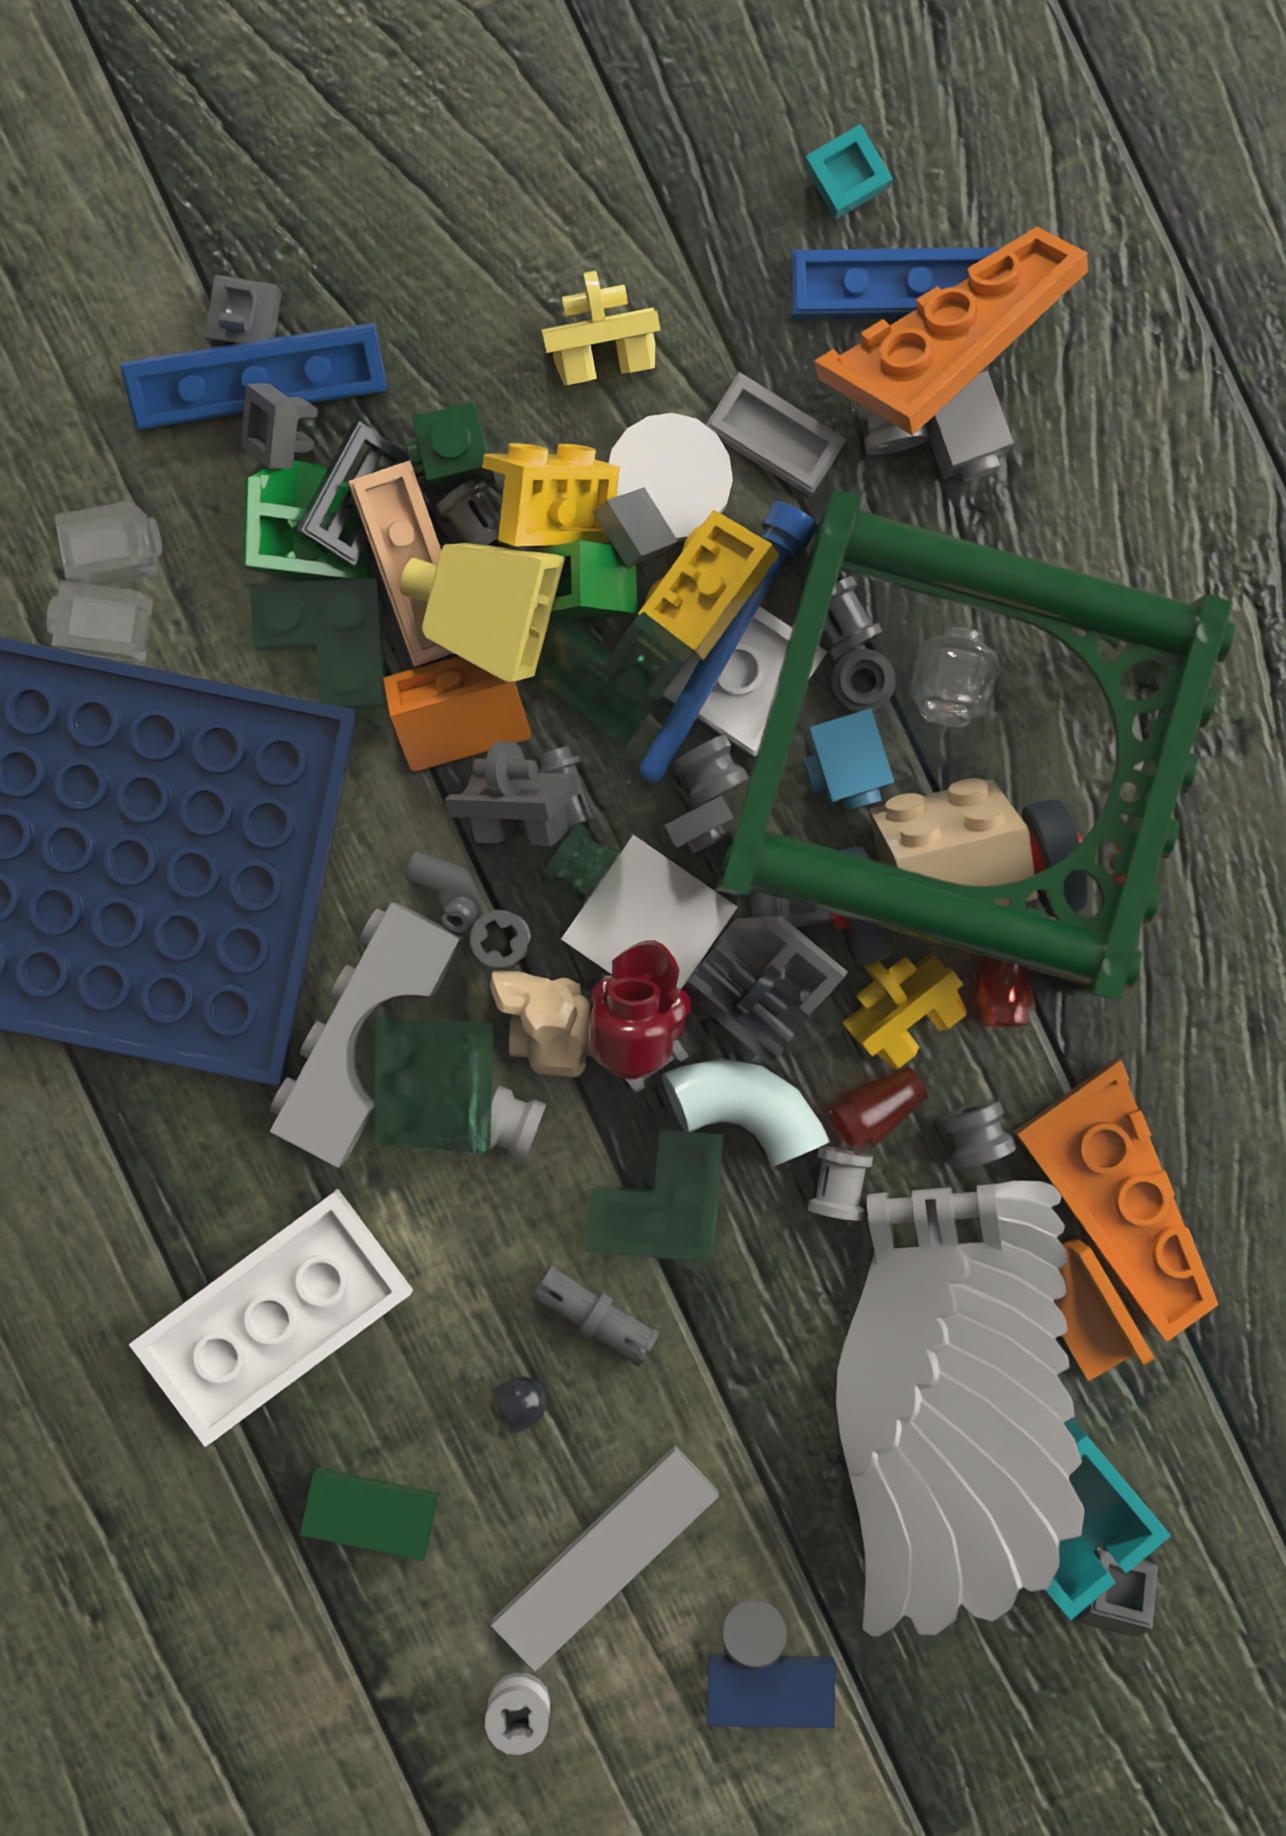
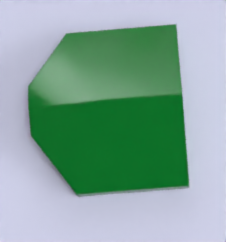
[241,460,368,582]

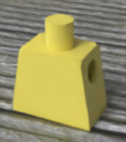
[400,543,565,682]

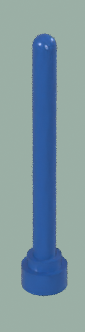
[639,501,818,783]

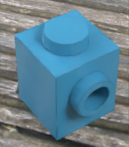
[802,708,894,812]

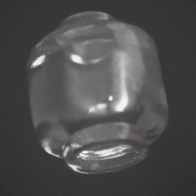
[909,627,1000,727]

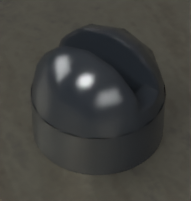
[494,1376,547,1434]

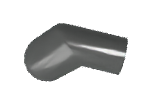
[405,850,483,934]

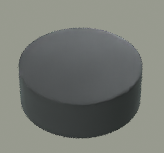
[722,1600,787,1671]

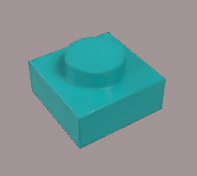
[803,124,893,220]

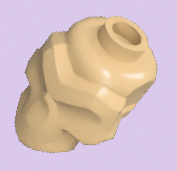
[490,970,592,1078]

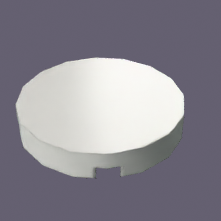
[609,413,733,542]

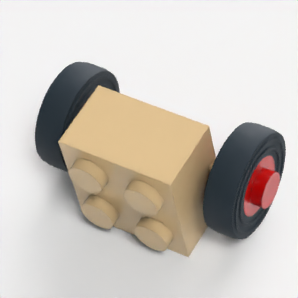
[829,778,1088,964]

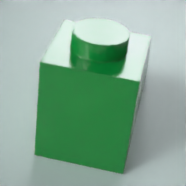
[531,540,637,622]

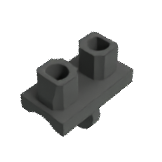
[445,741,579,846]

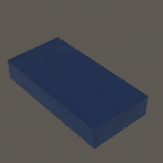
[707,1654,836,1728]

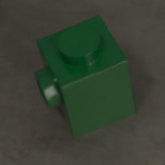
[405,401,496,496]

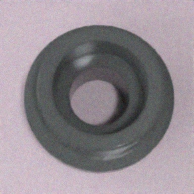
[831,649,896,713]

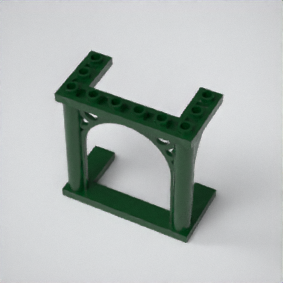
[714,489,1235,1001]

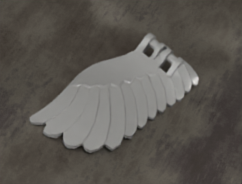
[836,1181,1084,1637]

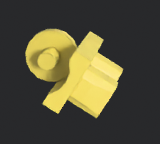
[542,270,661,385]

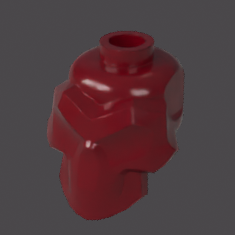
[589,940,691,1079]

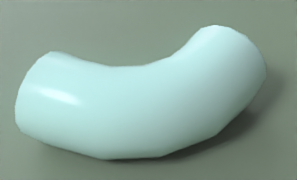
[662,1058,830,1167]

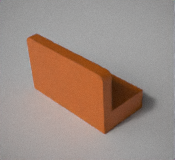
[383,656,531,771]
[1054,1236,1155,1381]

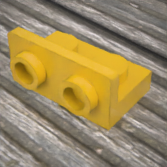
[482,443,620,546]
[638,509,779,660]

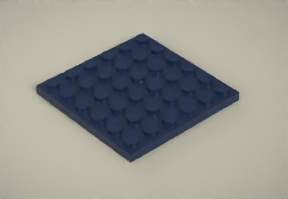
[0,637,359,1086]

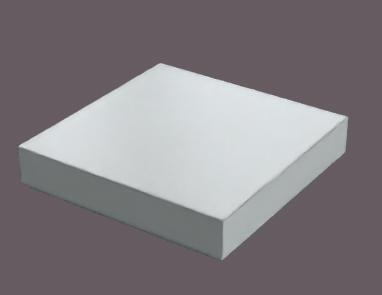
[651,606,827,758]
[561,835,738,989]

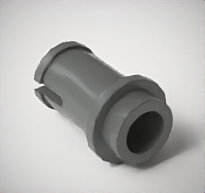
[533,746,595,826]

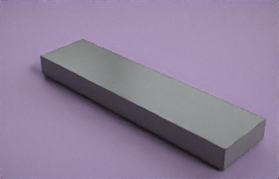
[491,1445,719,1672]

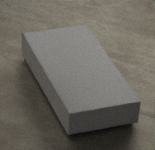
[706,372,846,497]

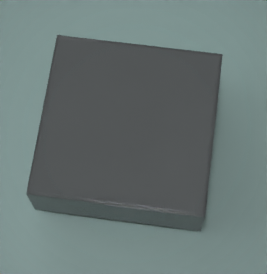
[593,487,678,567]

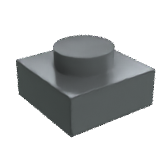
[663,795,733,854]

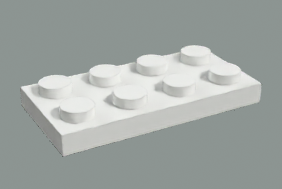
[129,1189,413,1447]

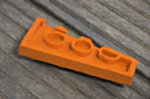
[814,227,1088,436]
[1013,1058,1219,1342]

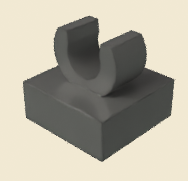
[204,275,282,346]
[241,383,318,469]

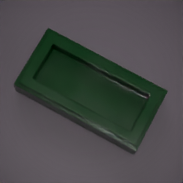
[300,1467,439,1561]

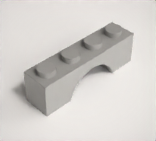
[269,903,465,1168]

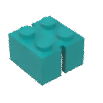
[1045,1418,1171,1620]

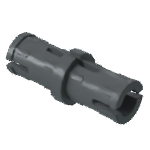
[530,1264,659,1367]

